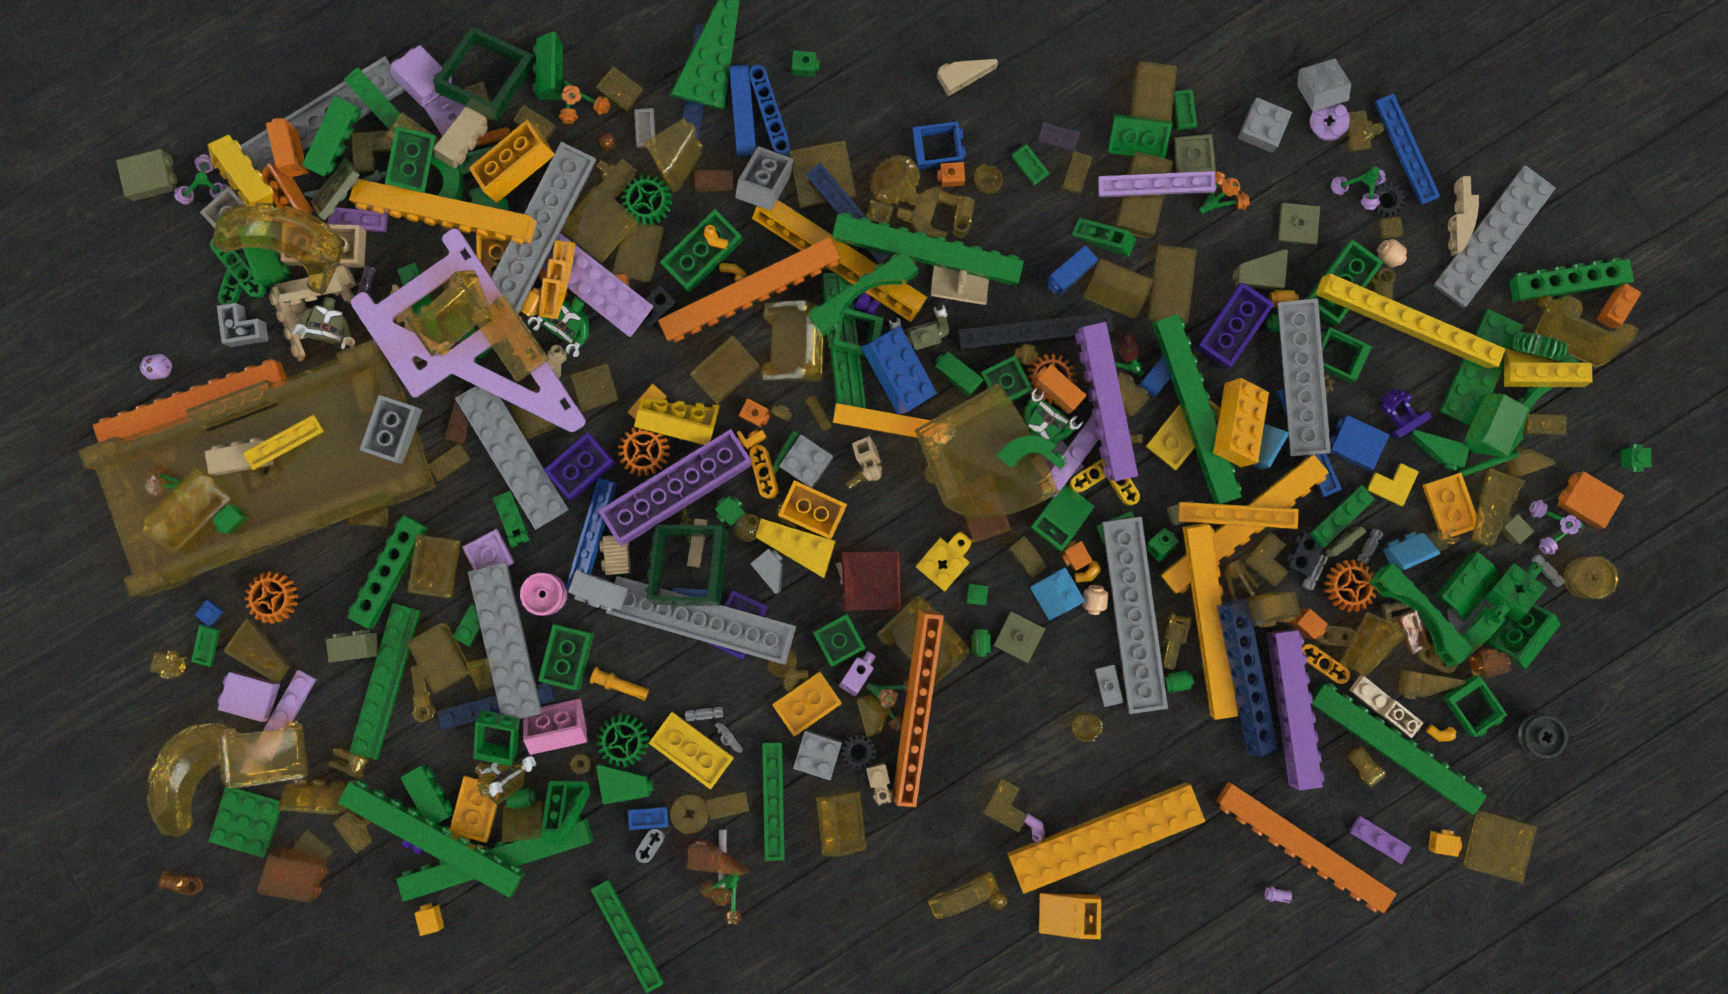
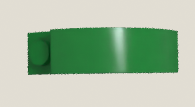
[431,153,464,201]
[996,436,1068,470]

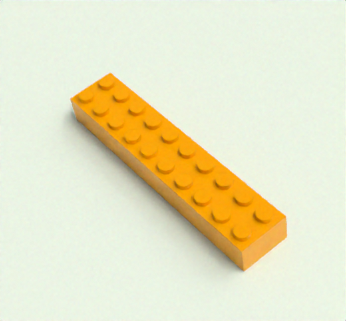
[1007,782,1205,894]

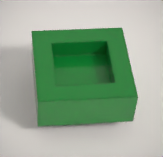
[967,584,988,605]

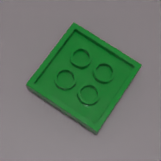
[209,785,284,858]

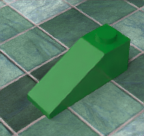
[1072,218,1136,257]
[1407,430,1469,471]
[1460,606,1505,663]

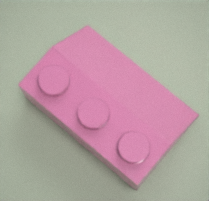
[523,699,587,755]

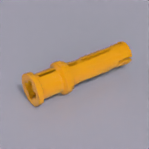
[590,667,649,701]

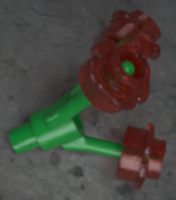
[1115,334,1145,377]

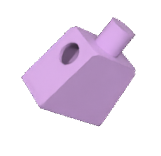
[839,651,875,696]

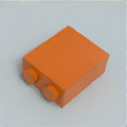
[1034,364,1086,414]
[1557,471,1624,529]

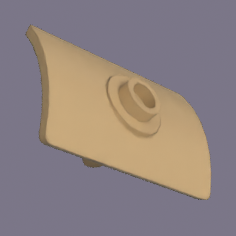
[931,266,989,305]

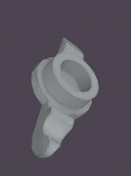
[715,723,743,753]

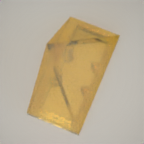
[348,506,388,527]
[466,658,494,691]

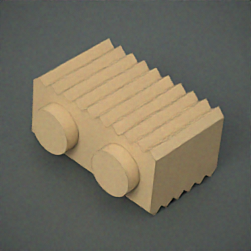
[600,536,631,575]

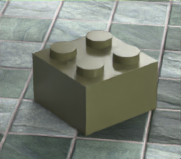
[326,630,379,663]

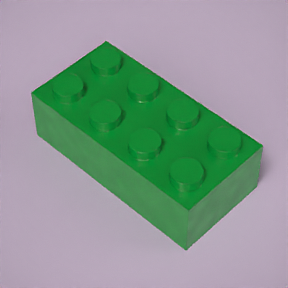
[302,95,362,176]
[660,209,743,293]
[1306,240,1384,327]

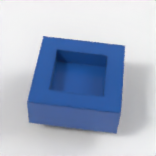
[195,600,224,627]

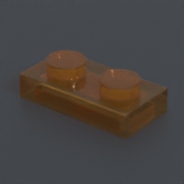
[695,170,733,191]
[1397,610,1429,654]

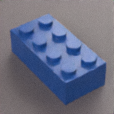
[861,326,937,414]

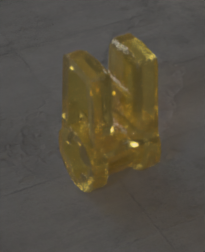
[328,748,370,778]

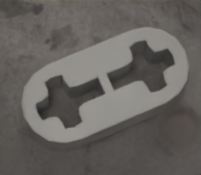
[636,828,665,863]

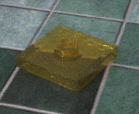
[571,364,619,412]

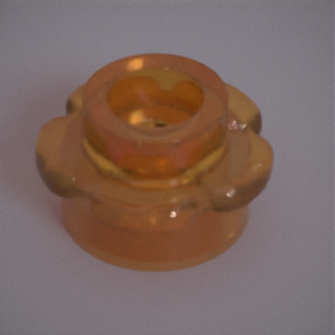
[598,133,615,151]

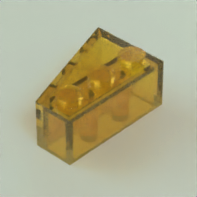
[1340,612,1409,677]
[223,618,290,683]

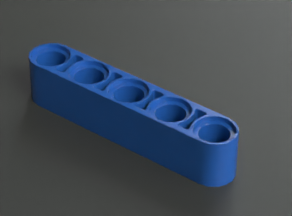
[730,64,756,157]
[749,65,790,156]

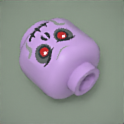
[140,354,172,380]

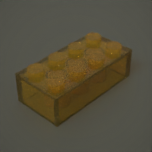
[1115,152,1173,239]
[140,467,231,554]
[1245,591,1301,627]

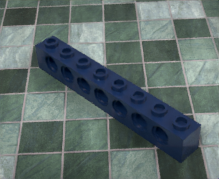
[1217,599,1278,757]

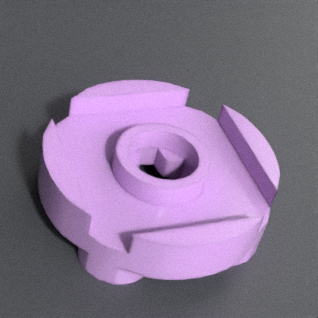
[1310,103,1350,141]

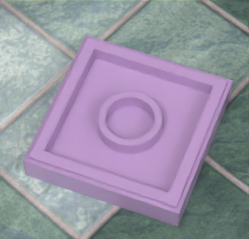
[462,529,515,570]

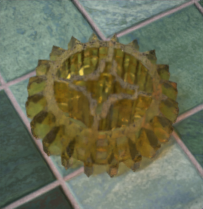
[869,154,920,205]

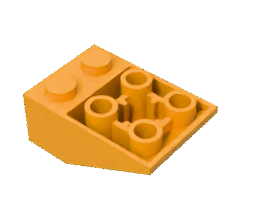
[1039,893,1101,939]

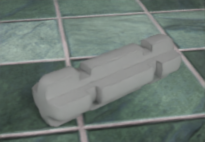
[1357,529,1383,565]
[1303,554,1328,590]
[1531,555,1565,587]
[685,707,723,721]

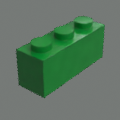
[400,764,454,824]

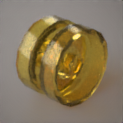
[1564,557,1618,599]

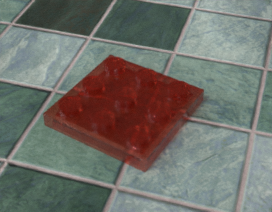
[842,552,901,611]

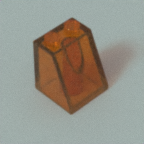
[256,847,327,903]

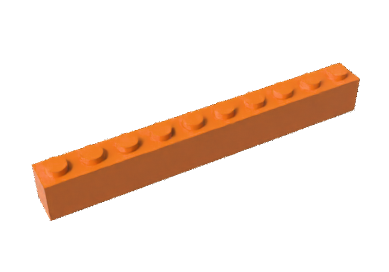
[658,237,842,343]
[93,359,288,448]
[892,609,944,807]
[1216,782,1396,913]

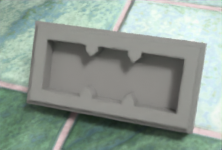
[634,108,656,148]
[1095,665,1123,707]

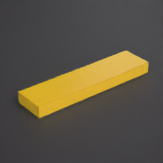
[242,414,324,470]

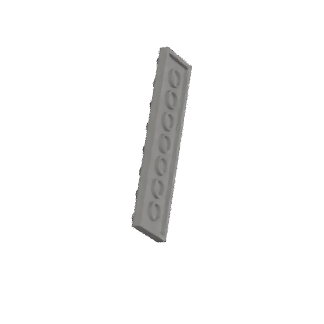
[1433,165,1556,308]
[1277,299,1331,456]
[455,386,569,530]
[468,563,542,719]

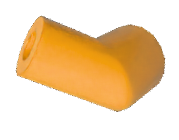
[704,225,728,249]
[719,263,746,282]
[1075,561,1101,583]
[1425,724,1456,742]

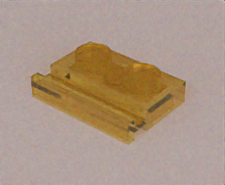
[596,66,644,111]

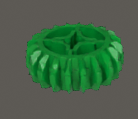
[621,174,673,226]
[1512,332,1569,361]
[596,714,649,767]

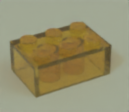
[1130,61,1177,121]
[690,335,760,405]
[408,535,461,598]
[406,623,473,694]

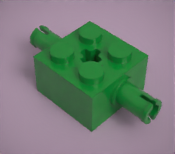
[1484,562,1547,623]

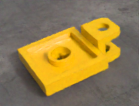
[916,532,972,591]

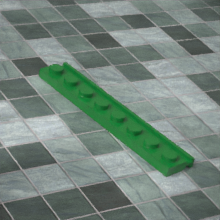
[821,273,866,425]
[349,603,421,760]

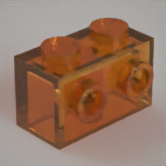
[1468,648,1511,677]

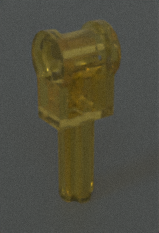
[1163,612,1191,670]
[411,665,435,722]

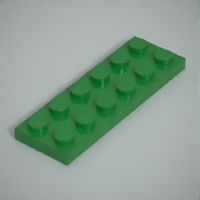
[1439,309,1523,427]

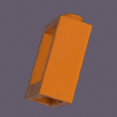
[266,118,308,178]

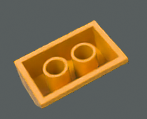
[778,480,847,539]

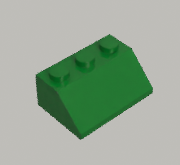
[533,32,563,100]
[235,224,291,288]
[1465,393,1530,457]
[1434,552,1501,622]
[1487,604,1561,670]

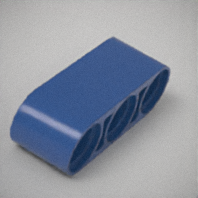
[1139,355,1170,397]

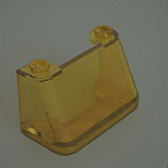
[644,118,703,193]
[405,270,490,357]
[1536,295,1639,367]
[762,301,823,382]
[877,596,969,686]
[218,721,308,788]

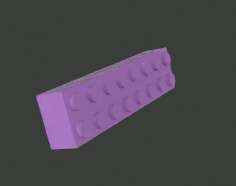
[1075,322,1138,481]
[598,429,752,547]
[1266,629,1324,791]

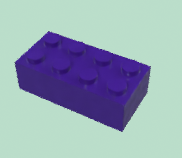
[1195,282,1274,370]

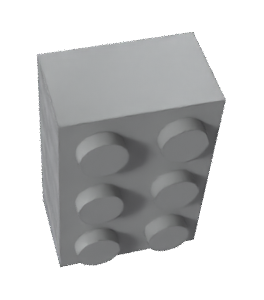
[735,146,794,210]
[360,395,422,464]

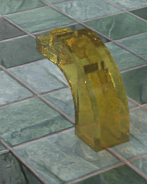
[928,872,999,919]

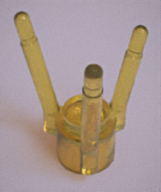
[1224,560,1259,599]

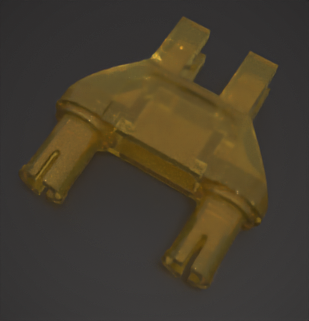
[897,187,959,239]

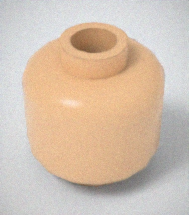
[1377,239,1407,268]
[1082,585,1108,615]

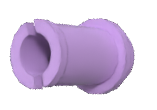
[1265,886,1292,903]

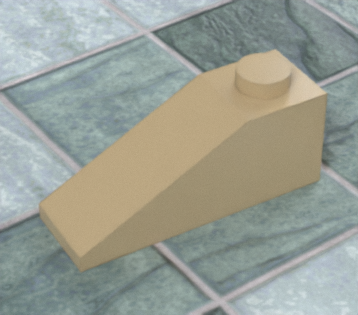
[937,59,998,97]

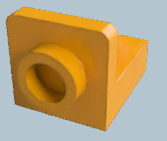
[737,430,767,450]

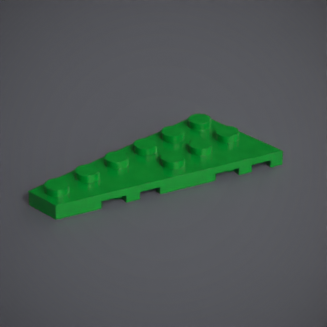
[669,0,740,110]

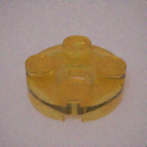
[670,794,709,834]

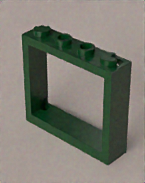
[433,27,534,121]
[645,525,728,606]

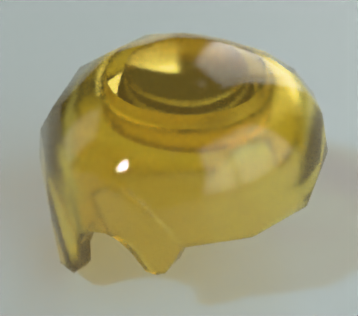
[974,164,1003,194]
[767,649,797,677]
[1071,712,1103,742]

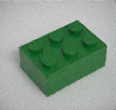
[385,126,436,193]
[538,624,595,691]

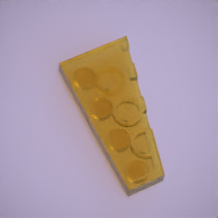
[1472,468,1525,547]

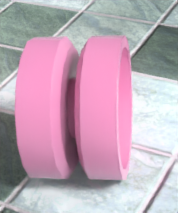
[520,573,568,615]

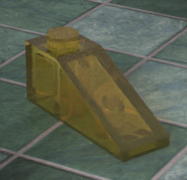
[1398,670,1465,700]

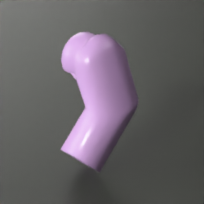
[1023,813,1045,842]

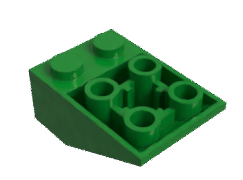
[1029,484,1095,552]

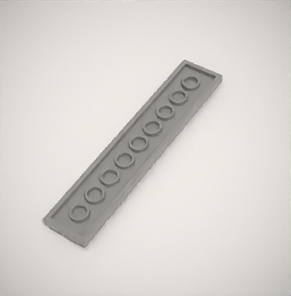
[240,57,406,172]
[475,142,596,320]
[1102,517,1168,714]
[606,576,796,664]

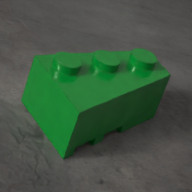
[541,781,590,845]

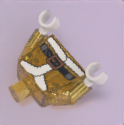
[475,756,536,805]

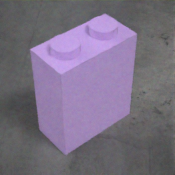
[390,45,452,107]
[218,671,280,722]

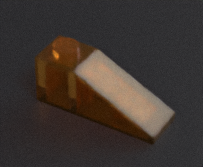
[687,840,749,876]

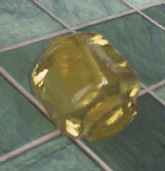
[734,513,760,542]

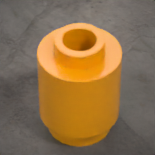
[521,287,541,317]
[1269,290,1299,309]

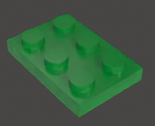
[1108,114,1172,160]

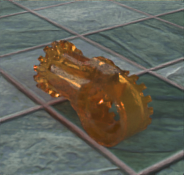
[158,871,203,896]

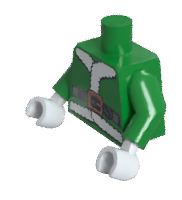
[528,296,589,357]
[1024,387,1083,443]

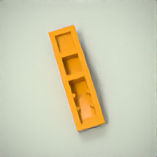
[539,240,575,319]

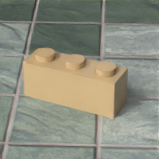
[433,107,488,169]
[205,438,273,476]

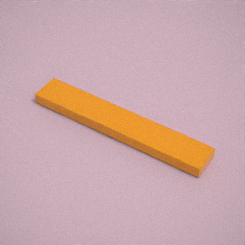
[833,403,948,443]
[1178,502,1299,529]

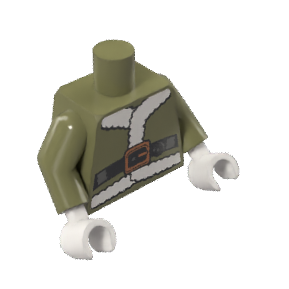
[292,297,355,350]
[889,305,949,350]

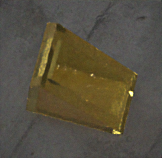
[857,695,891,737]

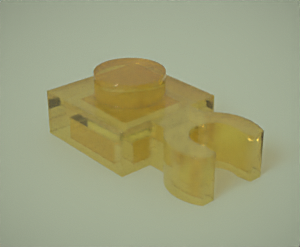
[1426,528,1460,551]

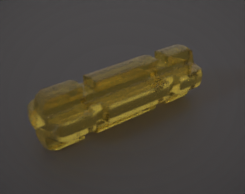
[806,395,832,431]

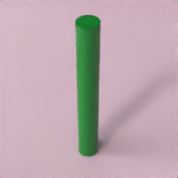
[766,431,799,482]
[1459,449,1519,477]

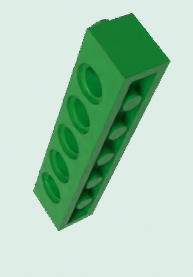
[1509,257,1634,302]
[347,515,429,629]

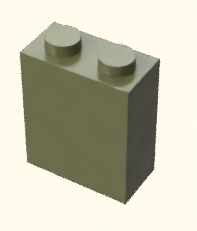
[116,149,178,201]

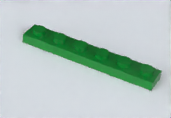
[762,742,785,861]
[591,879,664,994]

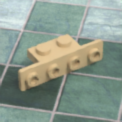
[274,272,342,305]
[269,286,307,362]

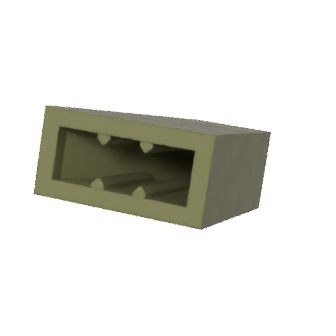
[1232,249,1288,291]

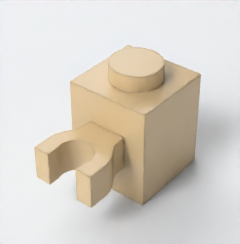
[326,265,357,303]

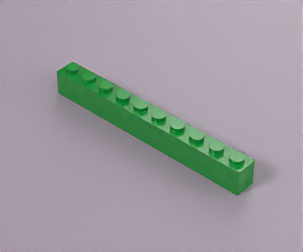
[832,213,1024,286]
[1152,314,1242,504]
[1310,682,1487,815]
[338,779,525,898]
[396,817,593,902]

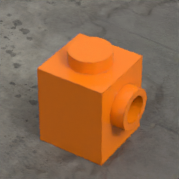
[937,162,965,187]
[739,399,770,428]
[1062,540,1093,571]

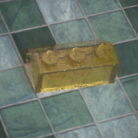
[1083,258,1154,319]
[277,779,348,815]
[816,791,866,857]

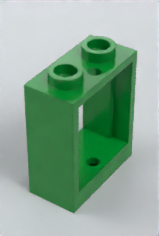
[827,308,884,357]
[1321,327,1372,383]
[1442,675,1507,737]
[473,710,520,766]

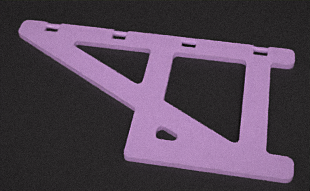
[351,229,586,432]

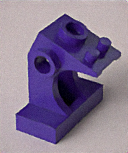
[1381,389,1432,439]

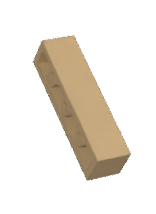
[687,518,708,568]

